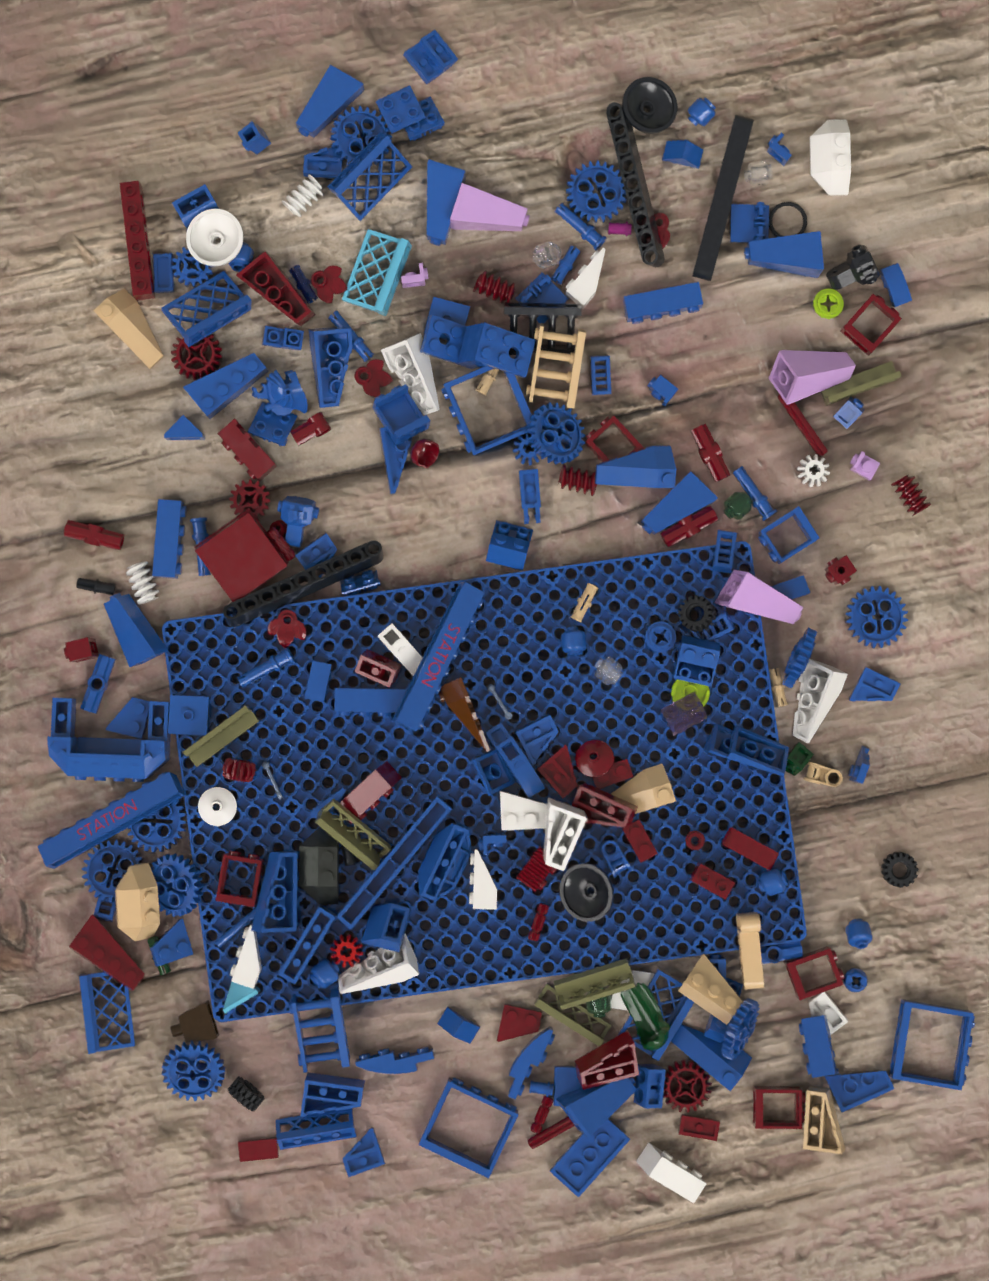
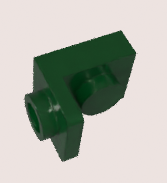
[786,742,814,776]

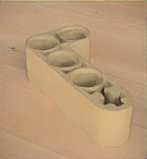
[736,912,764,990]

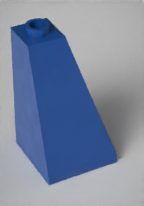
[427,159,466,246]
[744,231,824,278]
[556,1077,637,1139]

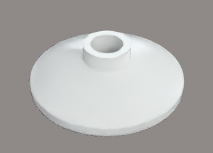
[198,787,237,826]

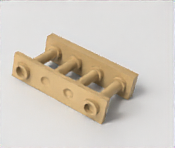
[526,323,586,408]

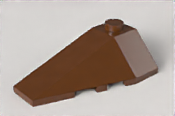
[439,678,490,752]

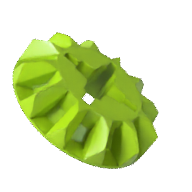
[813,289,844,319]

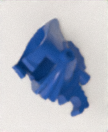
[252,370,308,416]

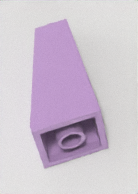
[450,183,530,231]
[769,350,856,405]
[715,570,803,624]

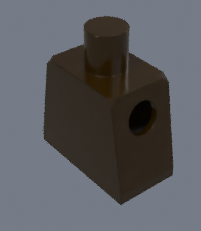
[170,1000,219,1043]

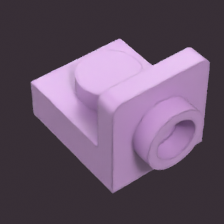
[401,263,428,288]
[850,451,880,481]

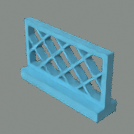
[342,229,412,316]

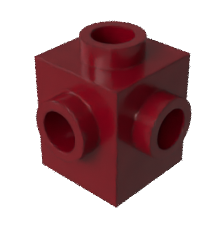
[824,555,857,585]

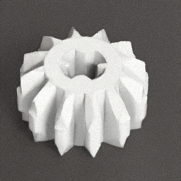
[797,454,830,487]

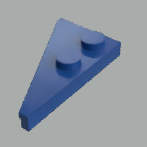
[379,427,412,495]

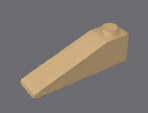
[611,764,676,814]

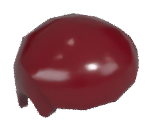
[410,439,439,468]

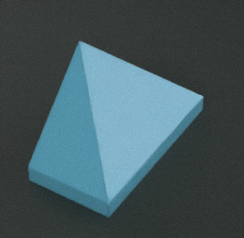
[223,982,260,1013]

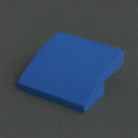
[403,30,458,85]
[553,1066,582,1106]

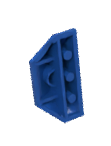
[418,823,472,901]

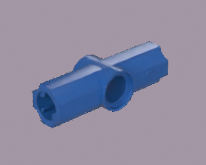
[80,654,116,714]
[760,941,803,964]

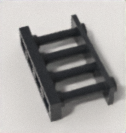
[504,302,582,355]

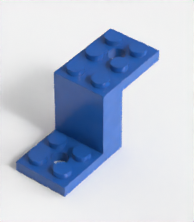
[420,315,536,378]

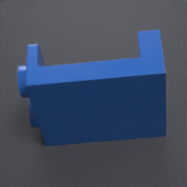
[373,384,430,445]

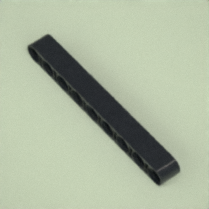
[606,102,665,268]
[692,114,754,281]
[223,541,384,627]

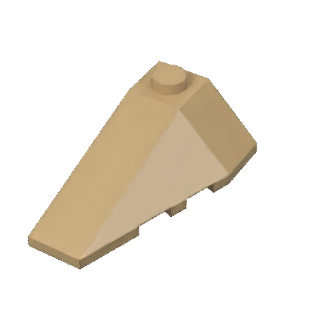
[94,288,164,369]

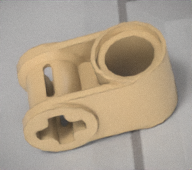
[803,762,843,787]

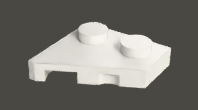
[809,992,848,1035]

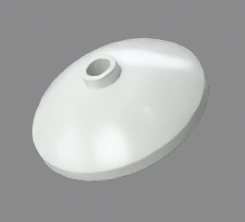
[186,209,244,266]

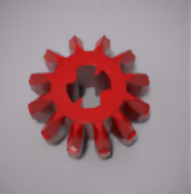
[330,934,363,968]

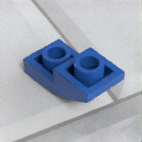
[880,263,912,307]
[262,325,304,350]
[771,575,811,600]

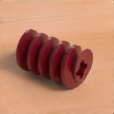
[473,270,515,304]
[558,464,597,496]
[891,474,931,516]

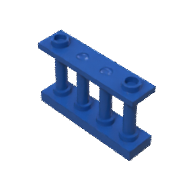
[289,988,350,1073]

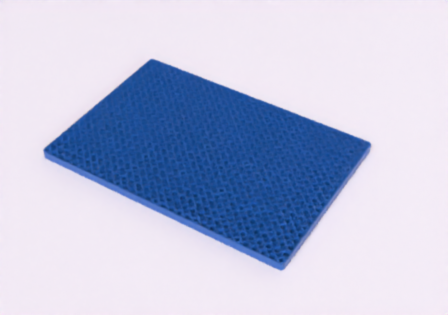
[162,541,807,1022]

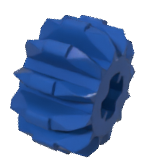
[512,433,542,466]

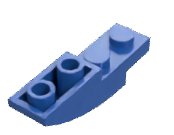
[485,723,545,799]
[508,1027,555,1099]
[355,1047,435,1074]

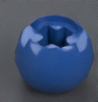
[843,968,868,993]

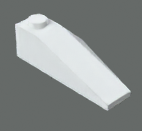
[381,333,440,415]
[793,659,848,743]
[338,934,419,994]

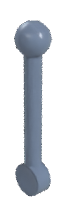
[487,684,512,720]
[262,762,283,800]

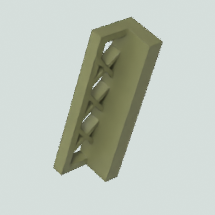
[820,361,901,406]
[183,705,259,767]
[315,799,392,871]
[553,958,636,1010]
[534,983,612,1046]

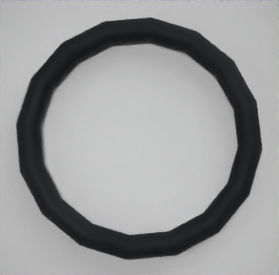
[769,202,807,237]

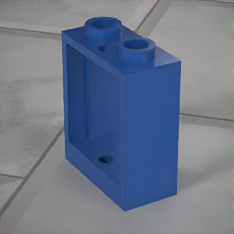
[758,506,820,565]

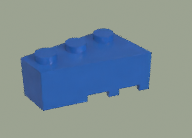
[799,1015,839,1078]
[300,1072,365,1117]

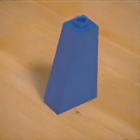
[296,65,364,138]
[641,471,718,535]
[104,593,168,667]

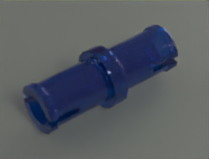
[289,265,318,304]

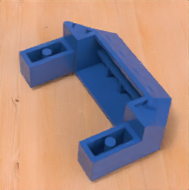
[47,698,171,782]

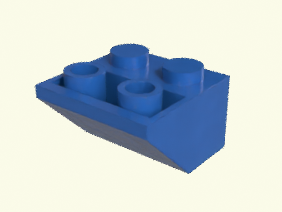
[172,184,219,229]
[486,520,533,571]
[673,635,720,687]
[361,903,410,952]

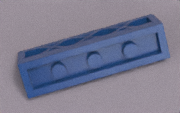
[276,1108,357,1150]

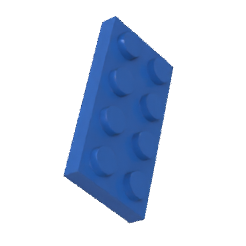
[550,1119,630,1198]

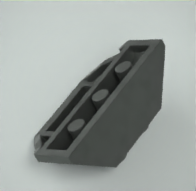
[299,827,339,904]

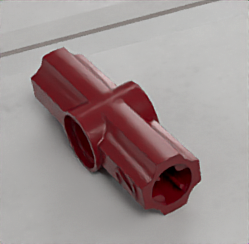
[691,423,731,483]
[660,506,719,547]
[64,520,125,550]

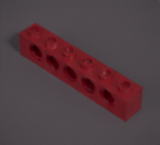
[120,181,156,300]

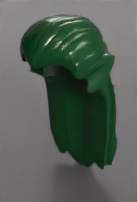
[621,982,670,1051]

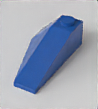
[309,328,353,408]
[595,445,677,488]
[671,1024,752,1091]

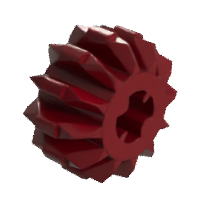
[222,758,256,782]

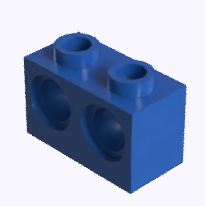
[634,1064,666,1108]

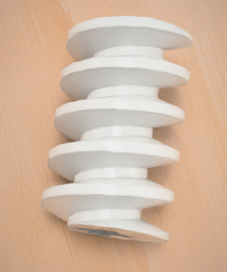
[282,175,323,217]
[126,561,159,604]

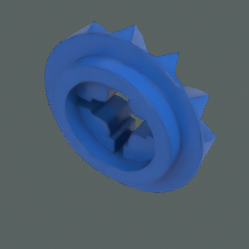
[645,622,676,653]

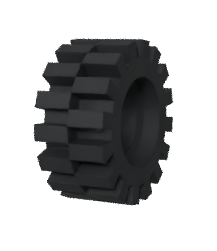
[678,595,716,632]
[881,852,919,888]
[228,1076,265,1111]

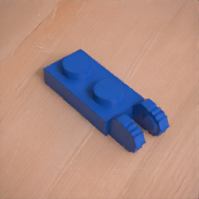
[519,469,541,524]

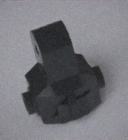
[826,245,880,290]

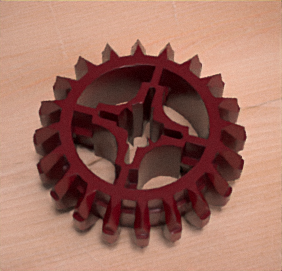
[171,334,223,381]
[663,1059,712,1113]

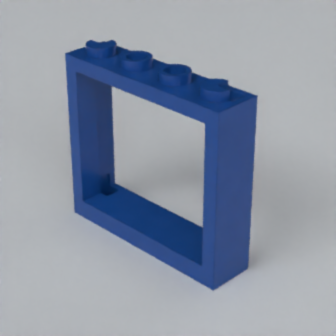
[441,366,532,455]
[889,999,975,1090]
[419,1077,519,1178]

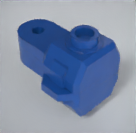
[277,496,319,548]

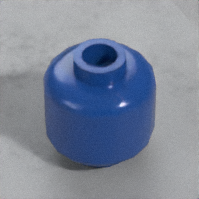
[688,97,716,126]
[228,242,254,272]
[561,627,587,656]
[758,868,789,896]
[845,919,873,949]
[309,959,340,989]

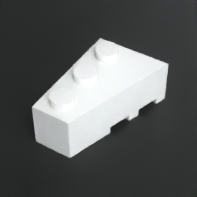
[500,791,547,830]
[543,798,587,871]
[636,1143,707,1203]

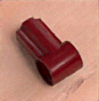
[290,412,331,446]

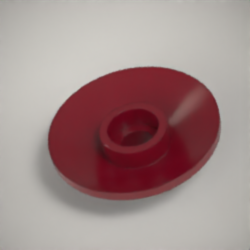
[575,740,614,778]

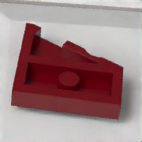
[537,745,578,798]
[497,1004,542,1042]

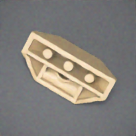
[115,863,160,941]

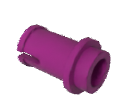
[608,221,632,237]

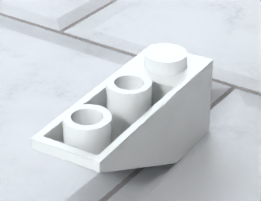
[565,248,605,309]
[378,624,422,676]
[469,849,497,909]
[230,924,262,989]

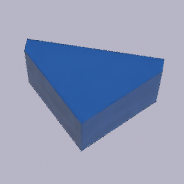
[662,140,703,169]
[164,415,205,440]
[437,1007,480,1044]

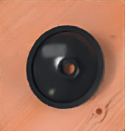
[622,77,678,134]
[560,863,614,922]

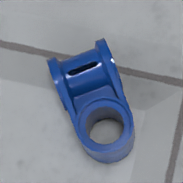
[601,839,631,878]

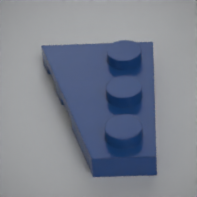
[824,1071,895,1113]

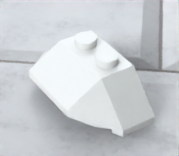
[810,119,851,196]

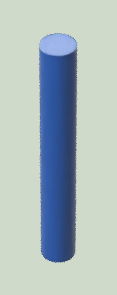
[215,907,257,948]

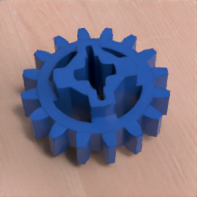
[171,247,214,288]

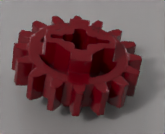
[229,479,271,520]

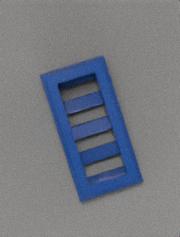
[589,355,612,395]
[712,530,737,573]
[691,611,735,641]
[310,788,348,817]
[94,878,119,922]

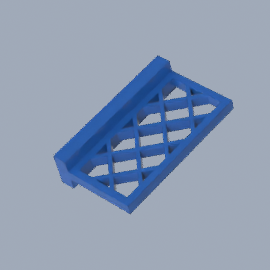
[327,132,412,221]
[162,271,252,347]
[618,969,694,1061]
[79,972,135,1054]

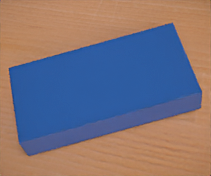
[153,253,175,293]
[305,661,332,702]

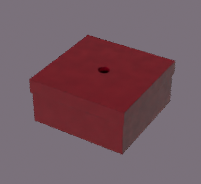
[194,507,289,602]

